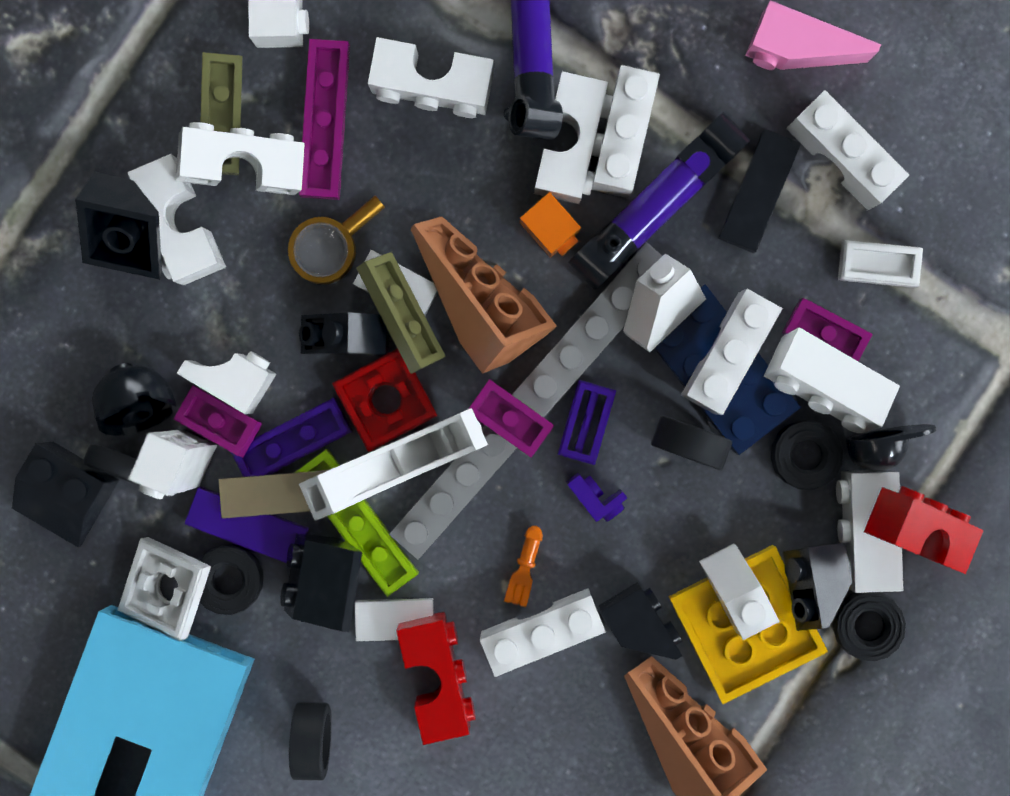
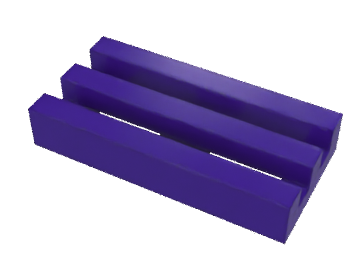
[557,380,617,465]

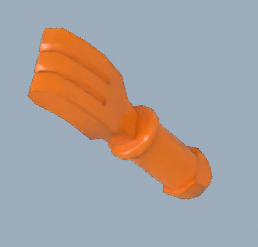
[504,525,543,608]

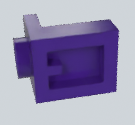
[566,473,627,522]

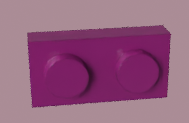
[782,298,873,362]
[469,379,555,458]
[173,385,262,457]

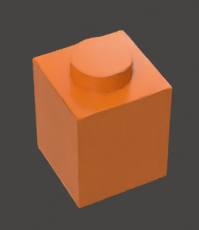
[520,192,581,258]

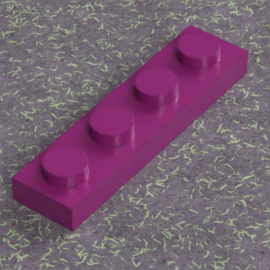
[299,39,350,200]

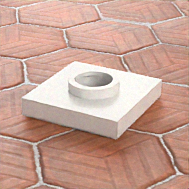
[117,537,211,641]

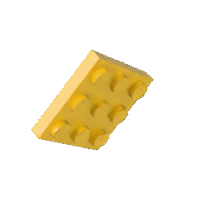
[668,545,828,704]

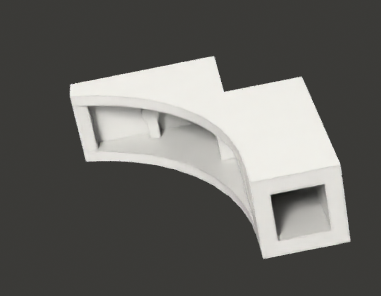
[299,408,488,521]

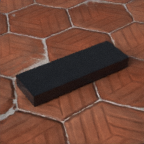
[718,129,801,253]

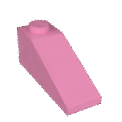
[745,0,881,70]

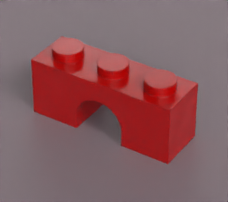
[864,486,984,574]
[396,611,476,745]

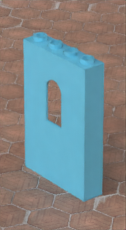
[30,605,255,796]

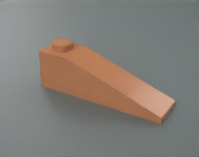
[411,217,557,374]
[624,656,767,796]

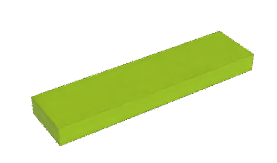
[296,449,419,597]

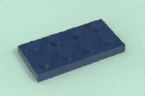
[654,284,801,455]

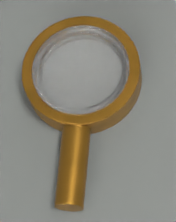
[288,196,385,284]

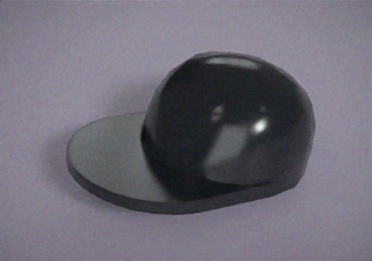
[846,424,936,471]

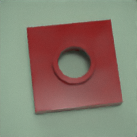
[332,348,438,452]

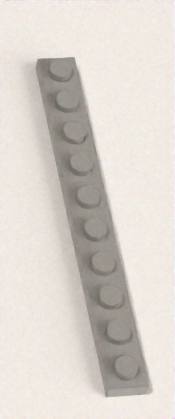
[389,242,662,560]

